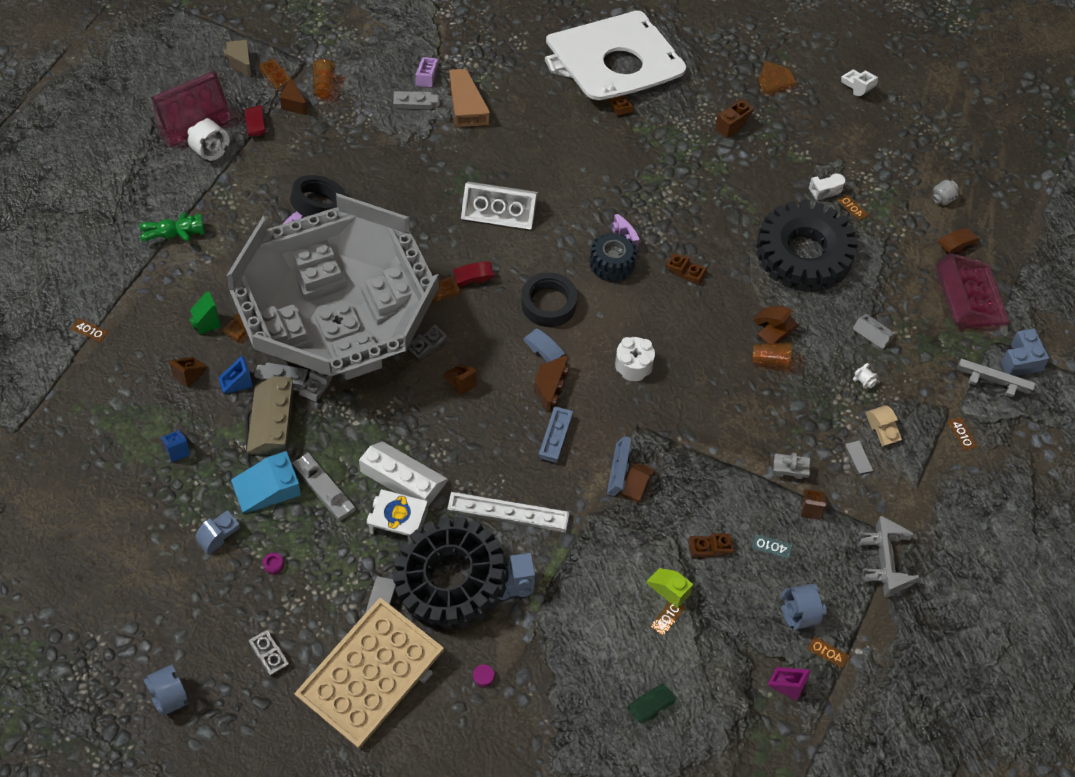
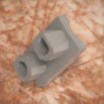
[773,452,810,479]

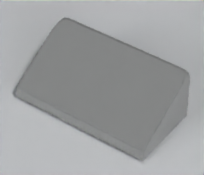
[853,314,896,349]

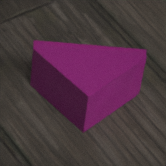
[768,667,811,701]

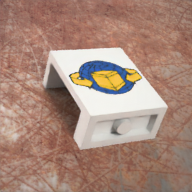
[367,489,428,544]

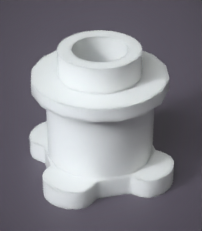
[853,363,878,388]

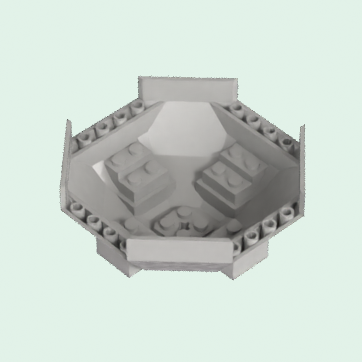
[226,193,439,380]

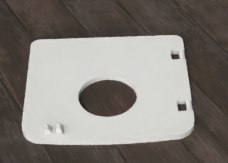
[546,11,686,100]

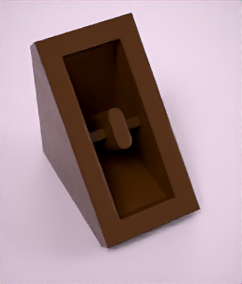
[280,79,307,115]
[169,357,207,388]
[443,364,476,395]
[621,463,656,503]
[801,489,826,520]

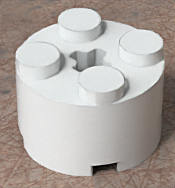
[188,118,230,161]
[615,337,655,381]

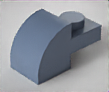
[195,510,240,555]

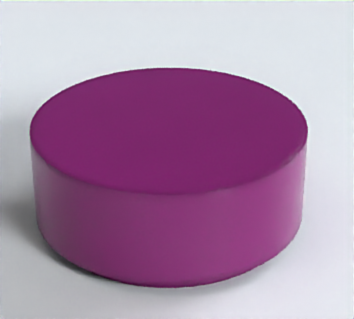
[263,553,284,574]
[473,665,494,687]

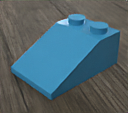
[231,451,301,514]

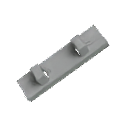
[956,359,1035,398]
[292,453,355,522]

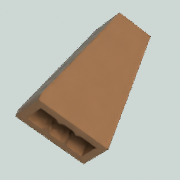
[449,69,489,127]

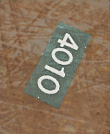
[752,534,792,558]

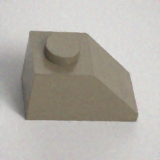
[224,40,251,77]

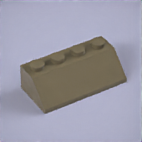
[247,376,294,455]

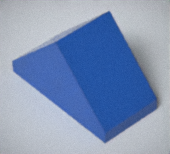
[218,356,252,394]
[160,430,190,462]

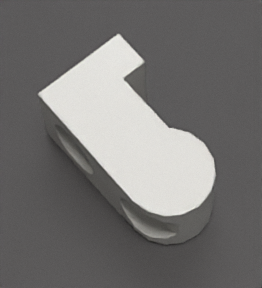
[809,174,845,201]

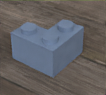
[1001,328,1049,376]
[496,553,535,600]

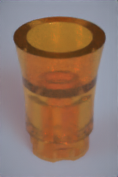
[312,59,335,99]
[752,342,792,368]

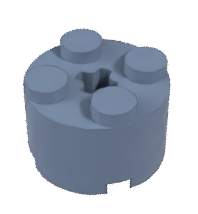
[781,584,826,630]
[143,664,189,716]

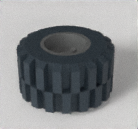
[589,233,637,282]

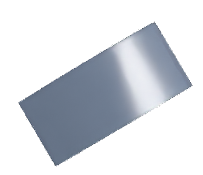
[523,329,565,362]

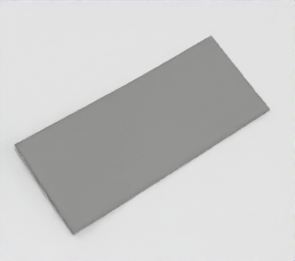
[846,441,873,474]

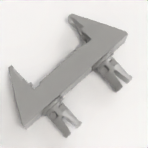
[859,516,919,598]

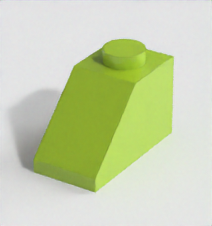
[646,568,693,608]

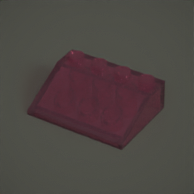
[151,70,231,146]
[935,253,1010,328]

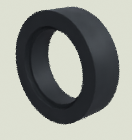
[290,175,346,217]
[521,272,577,327]

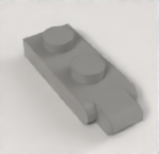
[393,91,440,109]
[254,363,309,388]

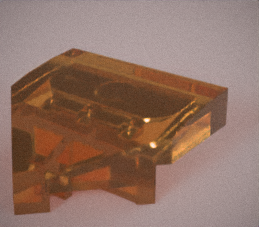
[757,61,796,94]

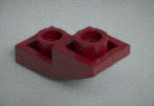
[245,105,266,136]
[453,261,495,288]

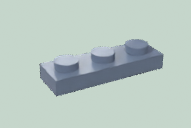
[538,406,573,463]
[607,436,632,496]

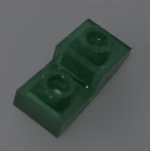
[627,683,676,724]

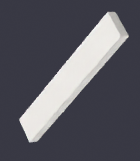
[447,492,569,533]

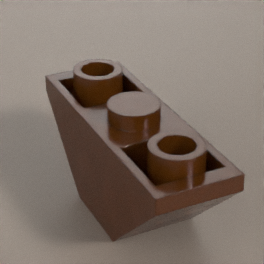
[534,356,570,412]

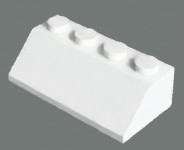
[461,182,538,229]
[359,442,448,506]

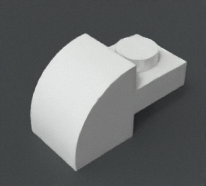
[841,69,878,96]

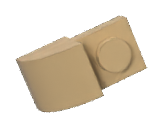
[865,405,902,447]

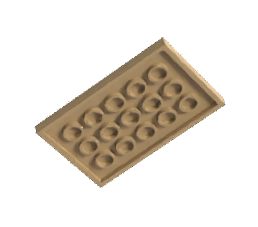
[294,597,444,749]

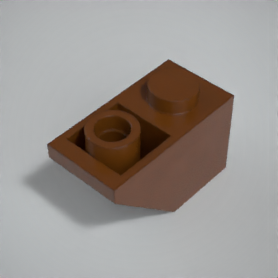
[715,99,754,138]

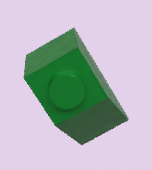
[189,291,221,335]

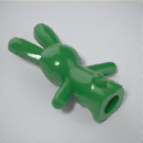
[139,213,205,242]

